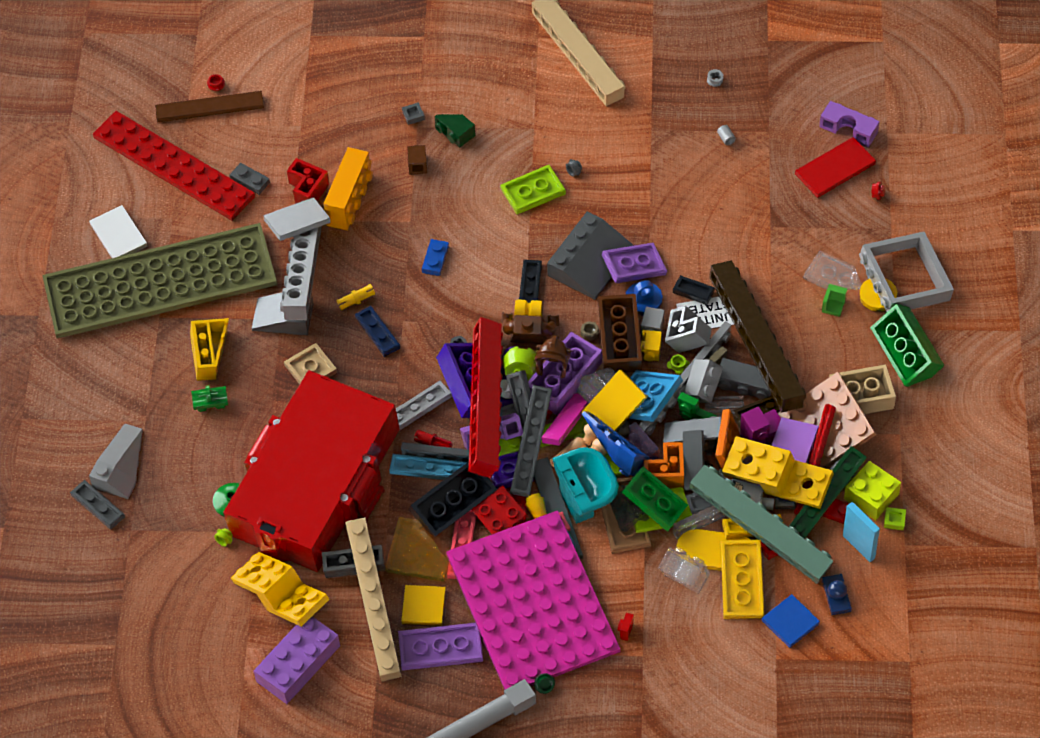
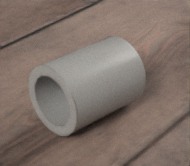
[717,125,736,145]

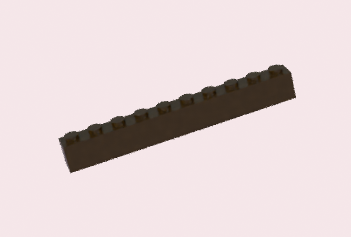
[709,260,806,413]

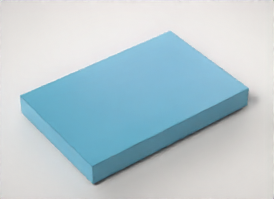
[843,502,880,562]

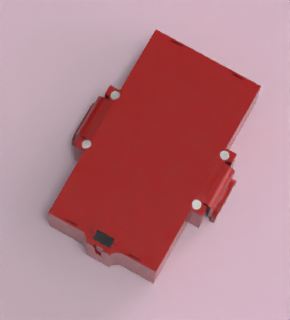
[223,370,400,573]

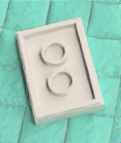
[89,205,148,258]

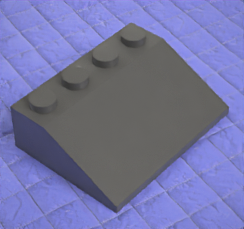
[547,211,634,300]

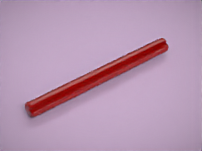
[794,404,836,515]

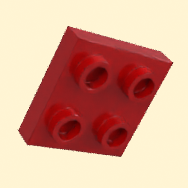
[471,486,528,535]

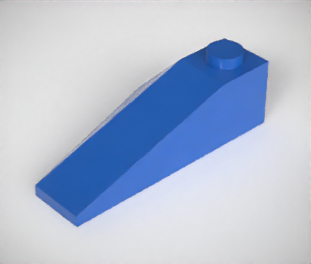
[582,411,650,477]

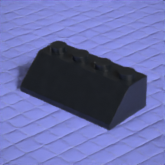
[408,462,497,537]

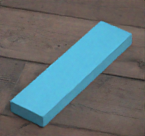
[389,454,467,480]

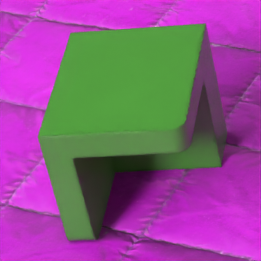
[822,284,847,317]

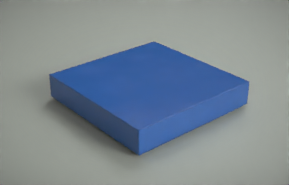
[762,594,820,648]

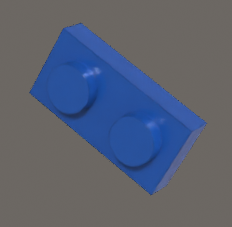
[422,239,449,276]

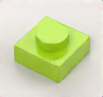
[884,507,906,530]

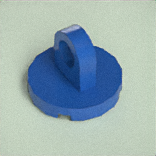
[626,280,663,316]

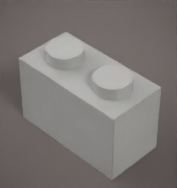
[684,359,723,403]

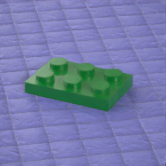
[622,466,688,531]

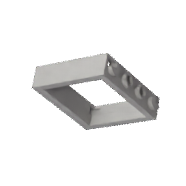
[859,232,954,312]

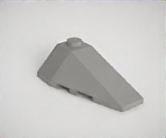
[89,424,143,499]

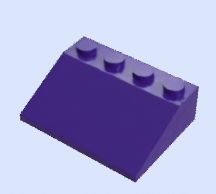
[436,343,513,418]

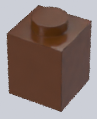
[407,145,427,175]

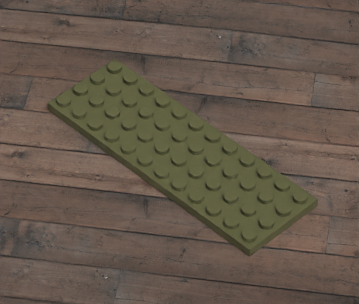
[42,223,277,339]

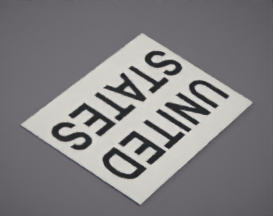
[676,297,734,328]

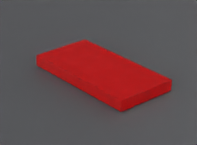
[795,137,876,198]

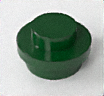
[534,673,555,694]

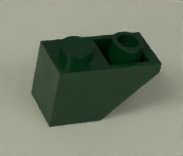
[434,114,476,148]

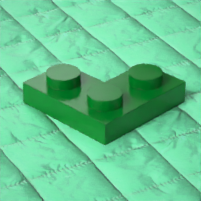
[678,392,717,420]

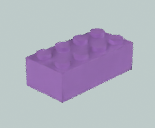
[528,332,602,415]
[254,616,340,704]

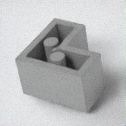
[665,306,712,353]

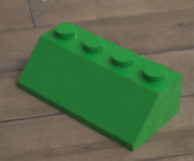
[870,304,945,387]

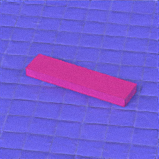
[541,393,592,446]

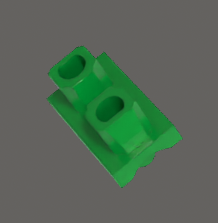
[191,385,228,412]

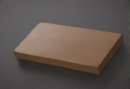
[601,476,651,554]

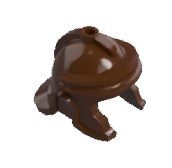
[535,335,572,378]

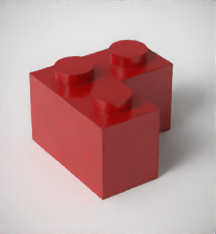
[287,158,329,204]

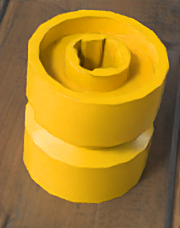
[514,299,543,317]

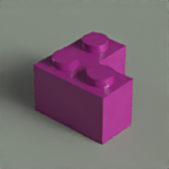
[740,406,781,445]

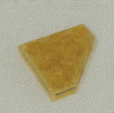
[385,517,449,582]

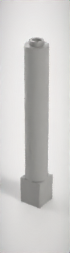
[427,679,536,738]

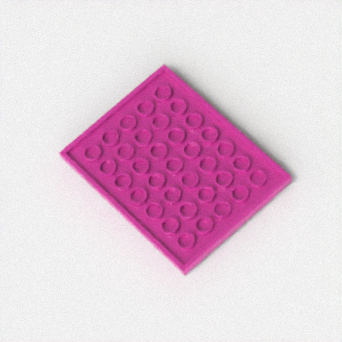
[446,510,620,690]

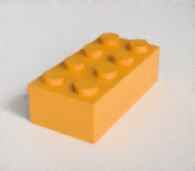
[323,147,373,231]

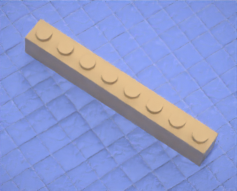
[532,0,625,106]
[345,517,402,681]

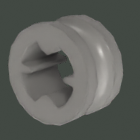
[707,69,723,87]

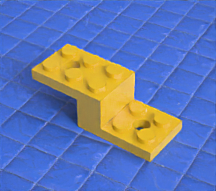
[722,436,834,509]
[231,552,330,627]

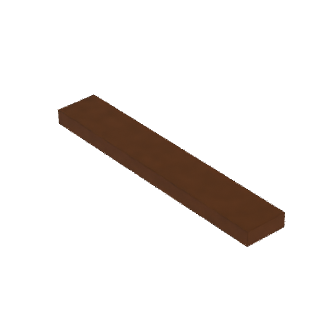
[155,91,264,123]

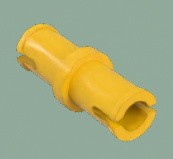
[336,284,375,311]

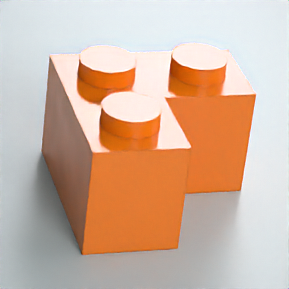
[644,442,684,488]

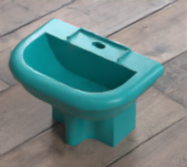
[552,447,619,524]

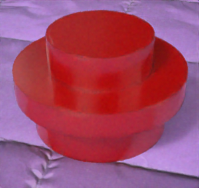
[207,74,225,91]
[871,182,885,200]

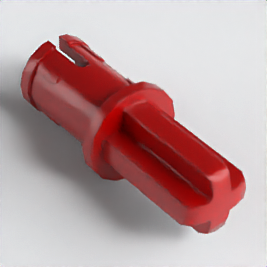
[414,429,453,448]

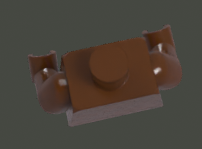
[501,312,559,344]

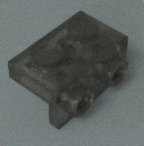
[610,485,649,532]

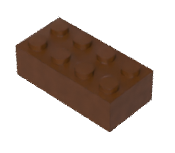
[598,294,642,374]

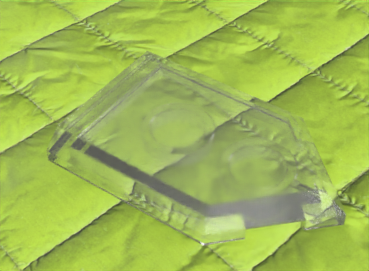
[803,250,861,290]

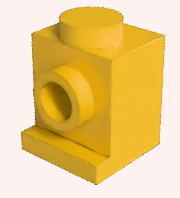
[641,330,662,361]

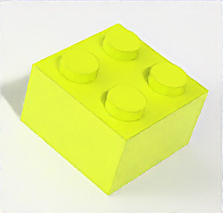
[844,461,901,521]

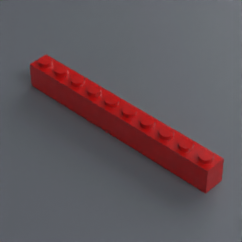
[468,317,503,478]

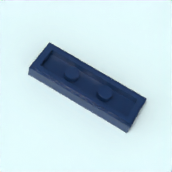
[355,306,400,357]

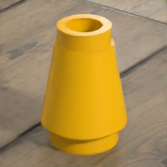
[525,493,547,519]

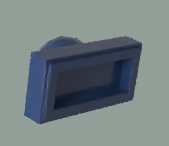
[822,574,852,616]

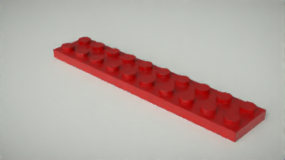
[93,111,255,221]

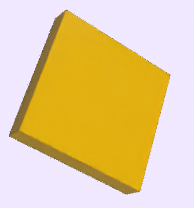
[401,585,446,626]

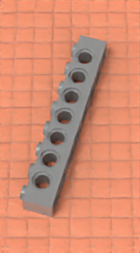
[280,226,322,320]

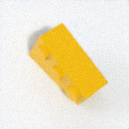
[190,318,229,381]

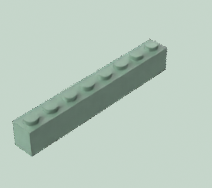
[689,464,833,584]

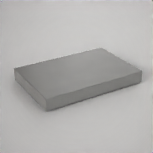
[263,197,330,241]

